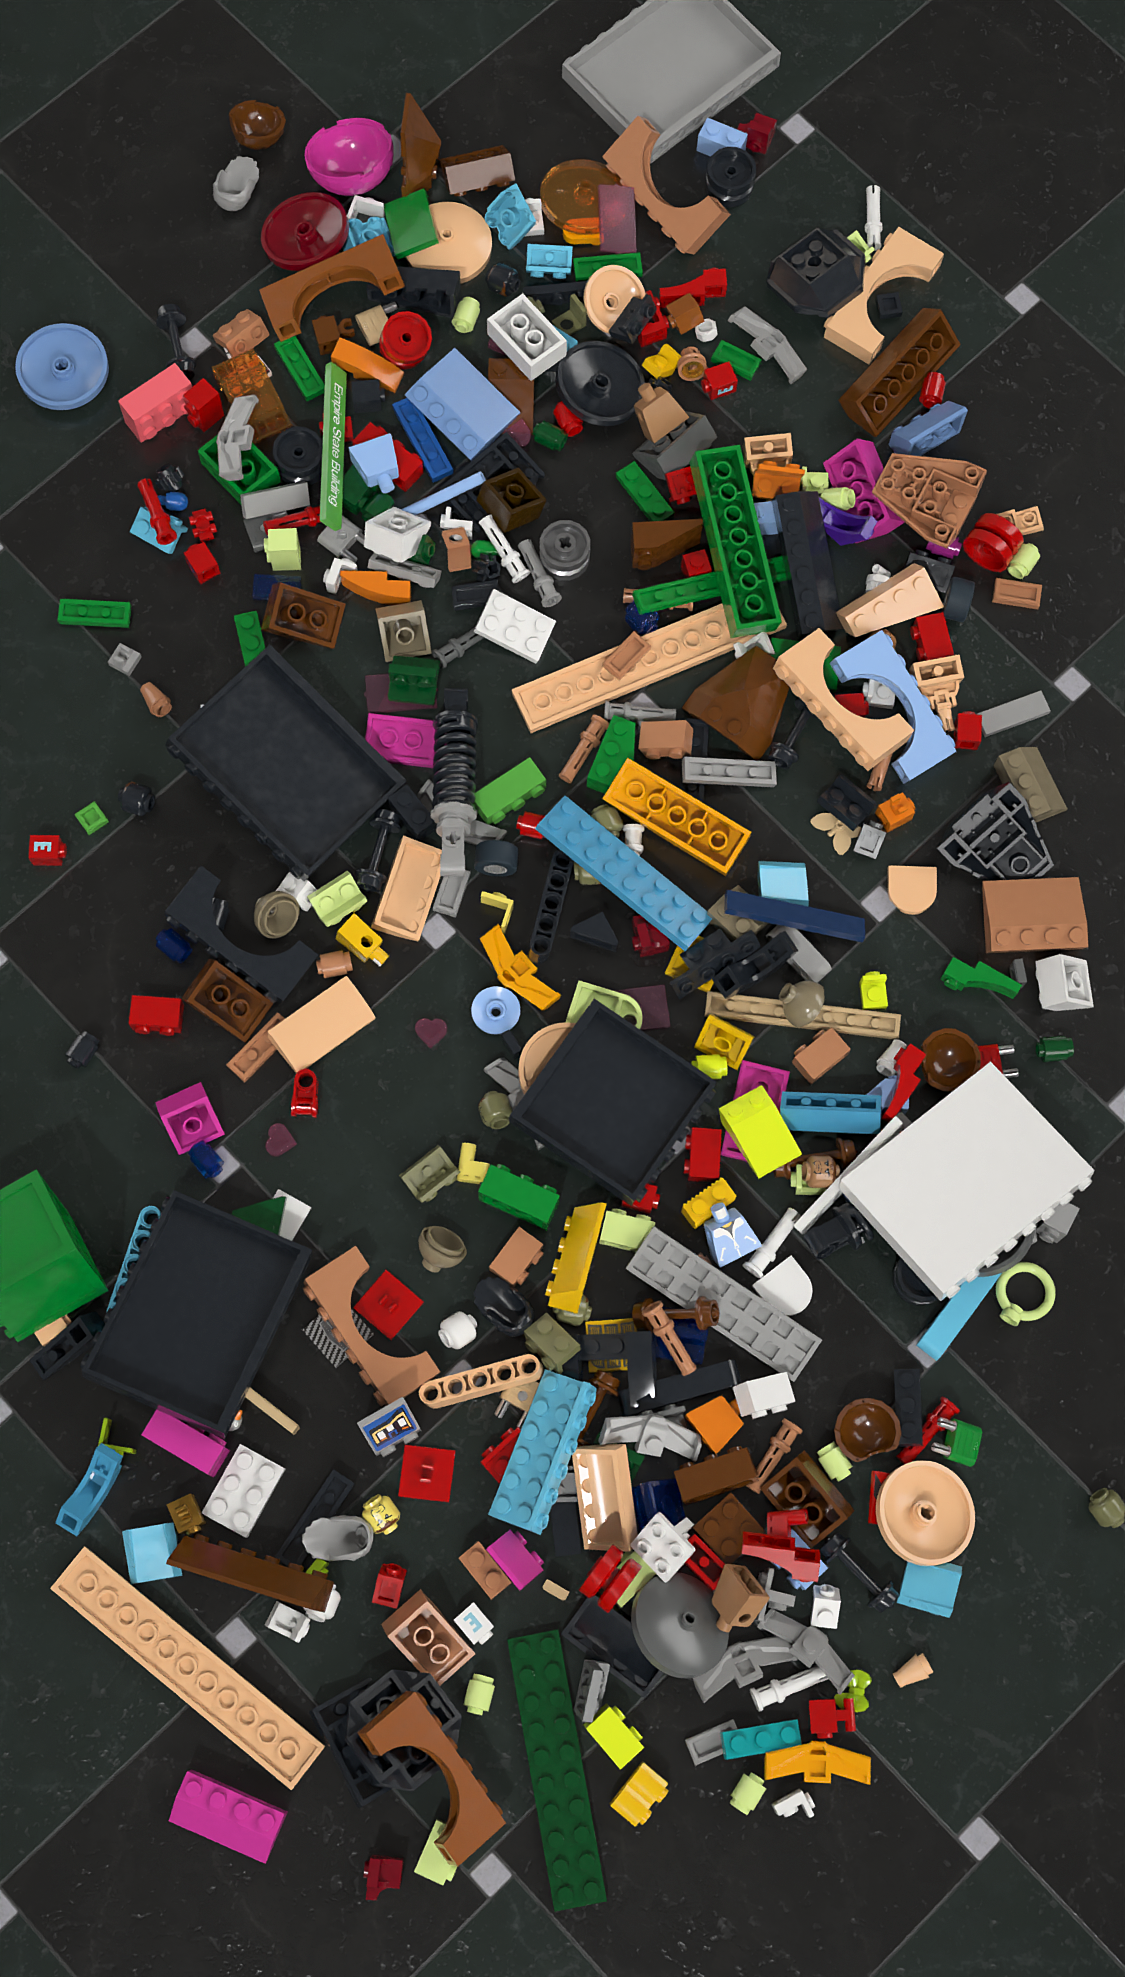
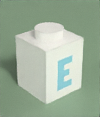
[454,1602,494,1645]

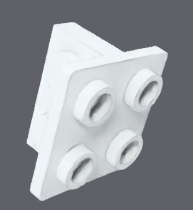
[630,1512,695,1583]

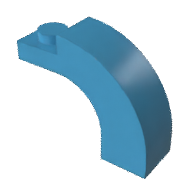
[56,1443,123,1536]

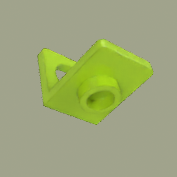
[98,1418,137,1456]

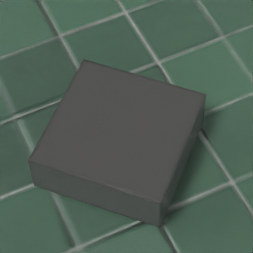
[1009,958,1027,988]

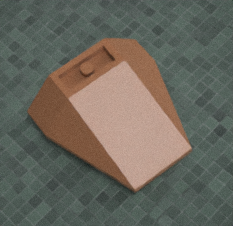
[872,453,987,549]

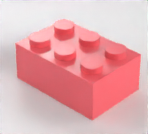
[118,363,192,443]

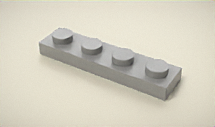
[682,757,777,787]

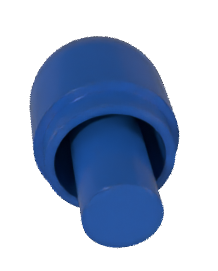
[157,492,188,511]

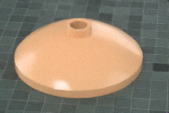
[584,265,646,334]

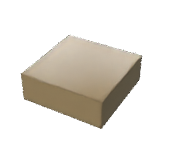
[542,1579,569,1601]

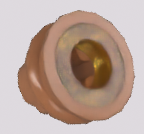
[677,347,707,381]

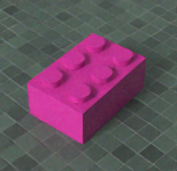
[141,1410,230,1477]

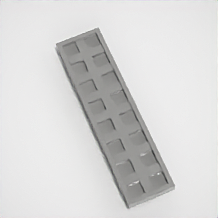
[626,1226,822,1382]

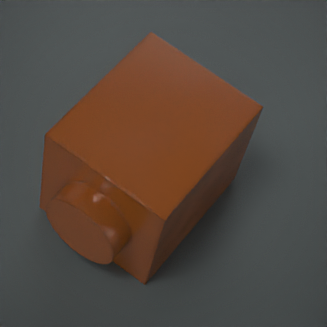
[666,293,705,335]

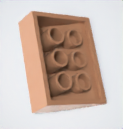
[982,877,1088,953]

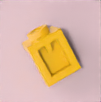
[642,344,682,379]

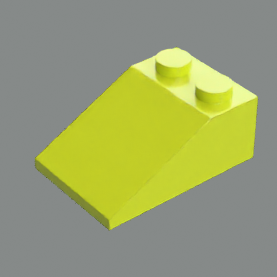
[719,1085,802,1178]

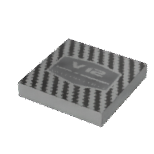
[303,1309,374,1368]

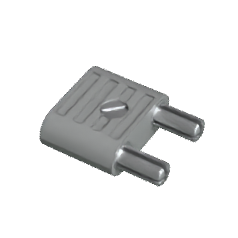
[317,515,365,563]

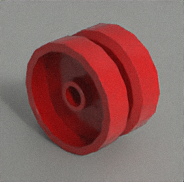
[379,311,432,369]
[963,513,1024,572]
[579,1544,642,1613]

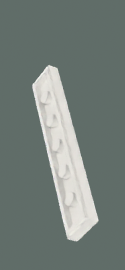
[793,1116,904,1234]

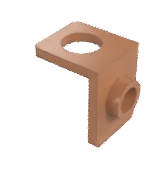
[442,527,471,572]

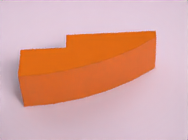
[331,338,404,393]
[340,571,411,606]

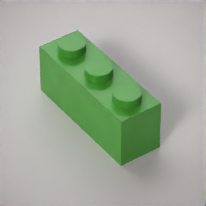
[473,757,546,825]

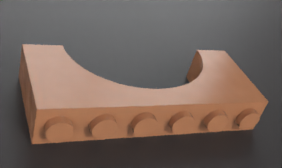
[602,116,731,255]
[303,1246,440,1407]

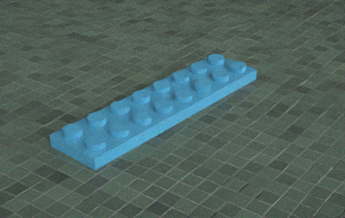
[535,796,712,951]

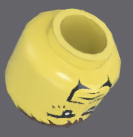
[362,1494,400,1535]

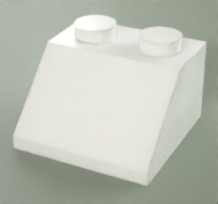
[364,507,431,562]
[1035,954,1094,1011]

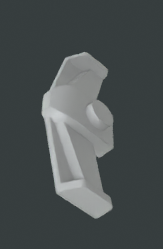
[728,306,807,384]
[216,395,259,481]
[417,779,507,845]
[484,1058,545,1151]
[598,1414,702,1462]
[757,1608,855,1695]
[693,1636,798,1703]

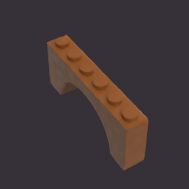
[259,234,405,342]
[357,1691,506,1867]

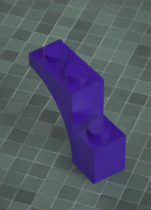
[819,497,878,546]

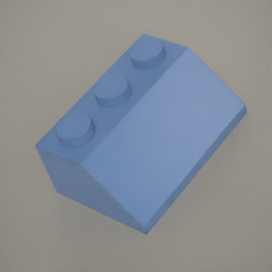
[889,401,968,456]

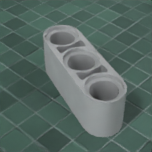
[766,925,832,983]

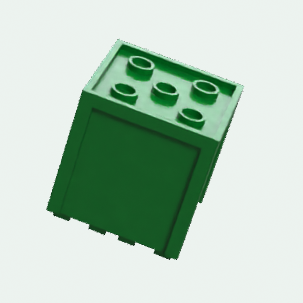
[0,1169,108,1342]

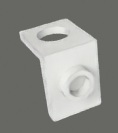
[347,195,385,220]

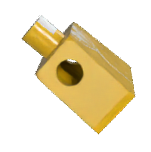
[335,914,389,966]

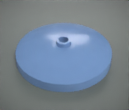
[15,323,109,410]

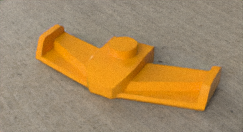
[480,924,561,1010]
[764,1741,871,1785]

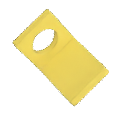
[481,891,513,933]

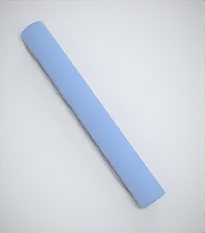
[401,471,486,516]

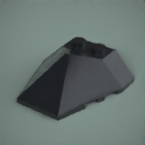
[936,781,1054,881]

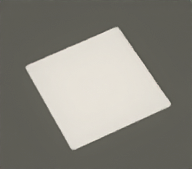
[273,1189,311,1241]

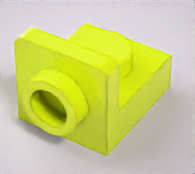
[859,971,888,1010]

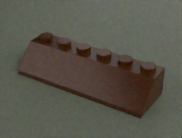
[838,308,961,437]
[166,1533,334,1613]

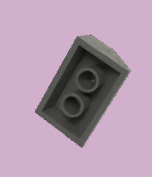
[632,411,717,480]

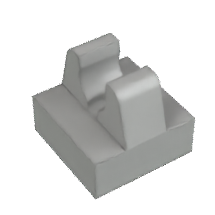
[108,643,141,676]

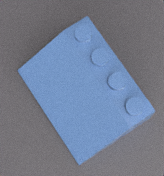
[405,348,521,461]

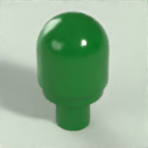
[471,540,501,558]

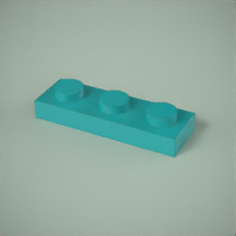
[720,1719,802,1760]

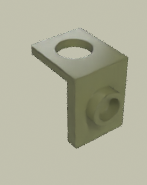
[552,294,587,336]

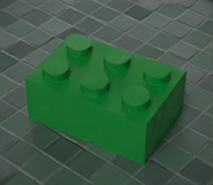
[198,435,281,506]
[478,1164,560,1231]

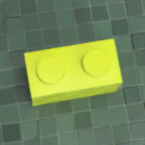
[583,1703,644,1770]

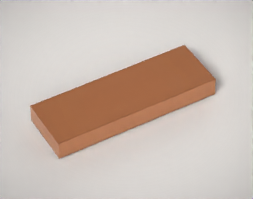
[226,1012,285,1082]

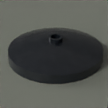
[555,341,645,426]

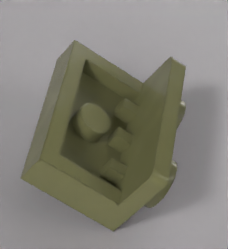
[399,1145,460,1203]
[524,1313,581,1374]

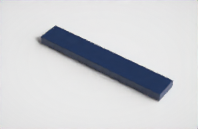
[724,890,865,942]

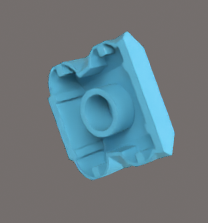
[485,183,536,250]
[342,217,395,256]
[757,861,809,907]
[122,1523,182,1584]
[897,1561,962,1618]

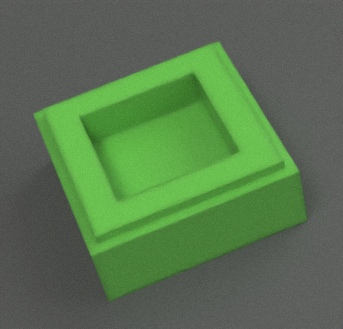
[74,801,109,835]

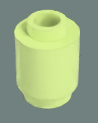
[452,297,480,333]
[820,487,856,511]
[1008,543,1040,579]
[817,1442,853,1482]
[463,1674,495,1715]
[730,1772,766,1815]

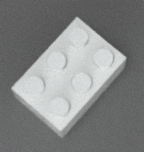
[487,294,567,381]

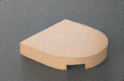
[888,866,937,915]

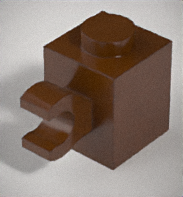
[312,315,355,356]

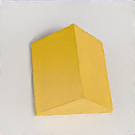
[694,1014,754,1070]

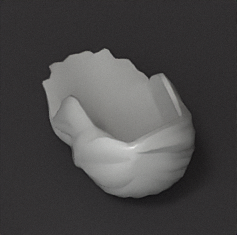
[213,156,259,211]
[302,1515,373,1561]

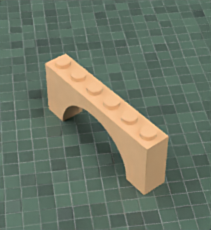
[824,227,944,365]
[773,628,915,771]

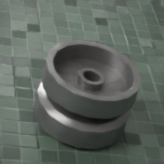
[540,520,590,580]

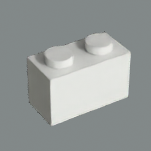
[733,1372,795,1419]

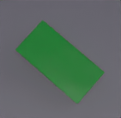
[711,340,762,381]

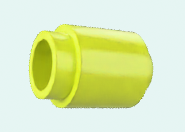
[691,1054,727,1079]

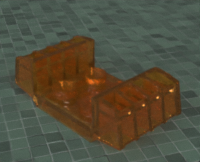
[212,348,292,444]

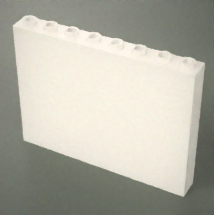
[839,1062,1094,1301]

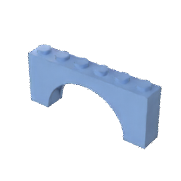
[830,630,957,784]

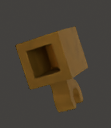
[167,1493,206,1536]

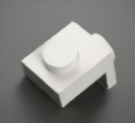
[440,507,473,541]
[323,558,358,594]
[733,632,775,659]
[276,872,317,911]
[810,1584,841,1629]
[265,1601,310,1643]

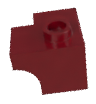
[737,113,777,154]
[632,915,670,957]
[363,1855,404,1901]

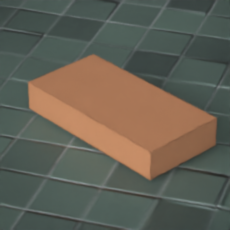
[992,578,1042,609]
[602,631,651,681]

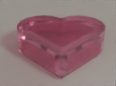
[415,1018,447,1049]
[266,1123,297,1156]

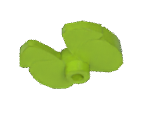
[834,1670,872,1712]

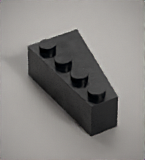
[366,267,461,318]

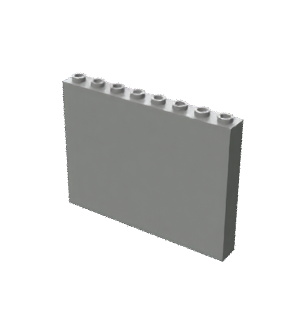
[562,0,781,164]

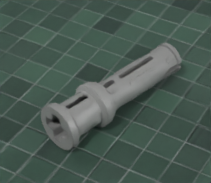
[518,539,562,607]
[604,700,676,722]

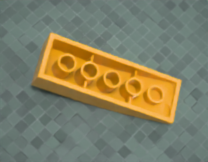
[603,758,751,876]

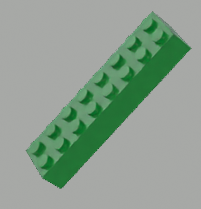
[689,445,782,638]

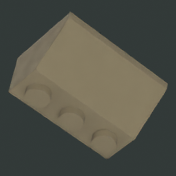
[993,747,1067,822]

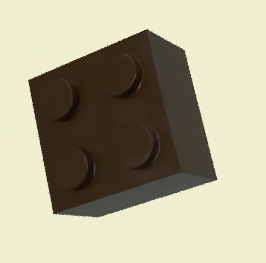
[476,468,546,533]

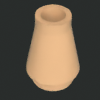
[893,1653,933,1688]

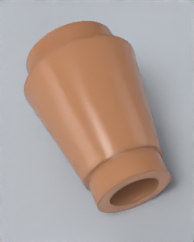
[140,682,172,717]

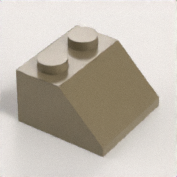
[376,600,432,662]
[707,885,768,942]

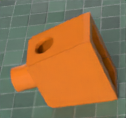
[685,1395,744,1454]

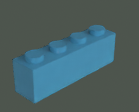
[780,1092,882,1134]

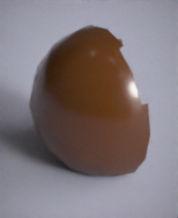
[229,100,286,150]
[920,1028,981,1091]
[834,1398,901,1462]

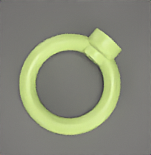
[996,1262,1055,1326]

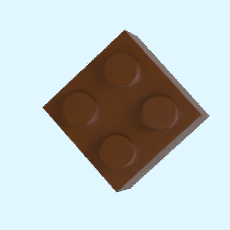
[691,1492,766,1564]

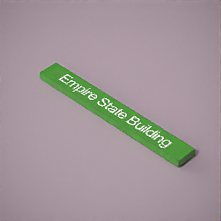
[320,362,347,531]

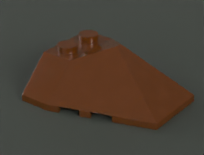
[401,93,441,197]
[682,646,790,761]

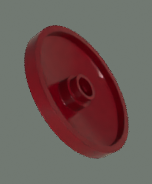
[261,192,349,271]

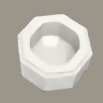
[695,318,718,342]

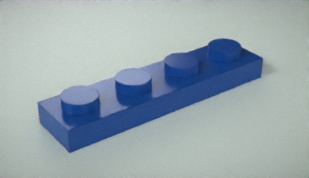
[392,398,453,483]

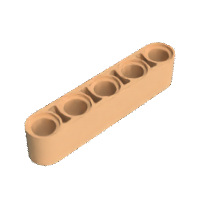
[419,1354,544,1409]

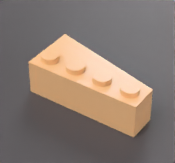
[836,563,944,637]

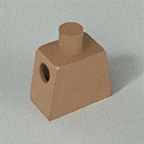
[634,383,689,443]
[712,1564,770,1632]

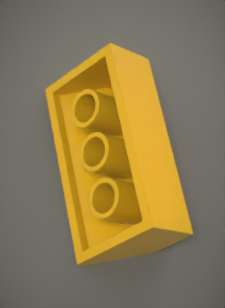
[545,1202,606,1314]

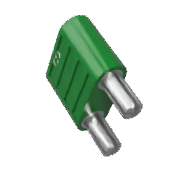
[931,1417,982,1467]

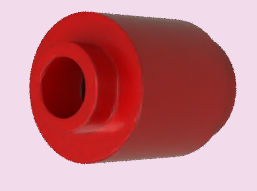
[919,372,946,408]
[553,401,583,437]
[516,811,546,839]

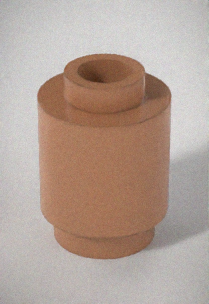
[316,950,353,978]

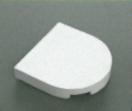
[751,1255,812,1316]

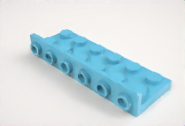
[488,1369,597,1535]

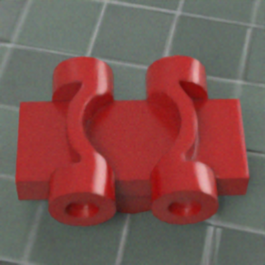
[189,509,217,542]

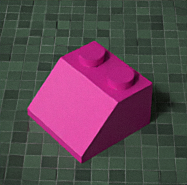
[155,1082,225,1155]
[486,1530,544,1591]

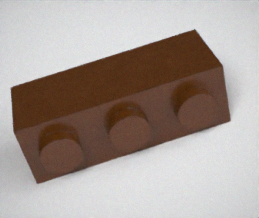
[674,1446,759,1505]

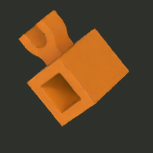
[875,792,915,833]

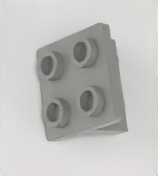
[754,1568,796,1622]

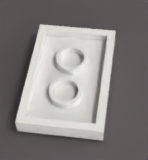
[473,589,556,664]
[202,1444,285,1538]

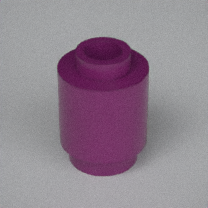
[926,537,962,559]

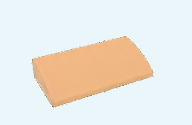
[370,836,442,941]
[268,976,376,1074]
[572,1444,638,1552]

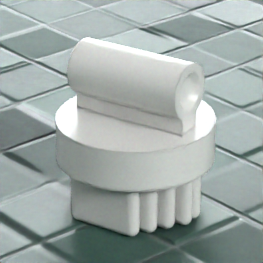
[865,564,891,593]

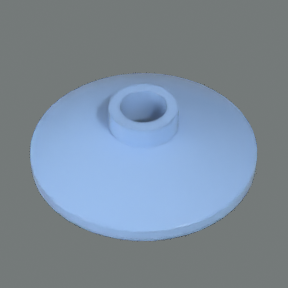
[471,986,520,1034]

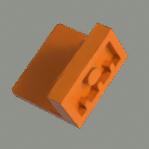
[751,461,805,500]

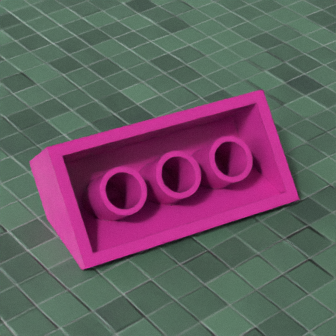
[823,438,904,543]
[169,1769,288,1864]

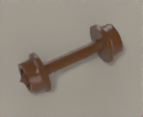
[773,1137,858,1180]
[632,1296,720,1331]
[577,1370,621,1447]

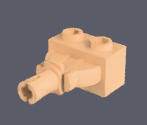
[743,433,793,502]
[909,655,964,732]

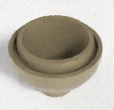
[254,891,300,938]
[779,981,825,1027]
[418,1226,467,1272]

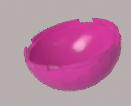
[305,118,394,196]

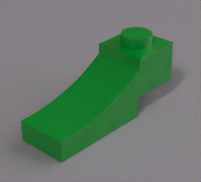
[940,957,1022,999]

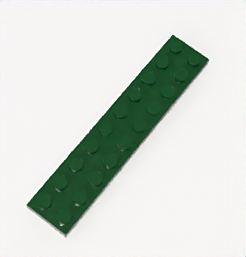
[507,1630,607,1912]

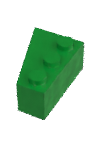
[587,715,635,794]

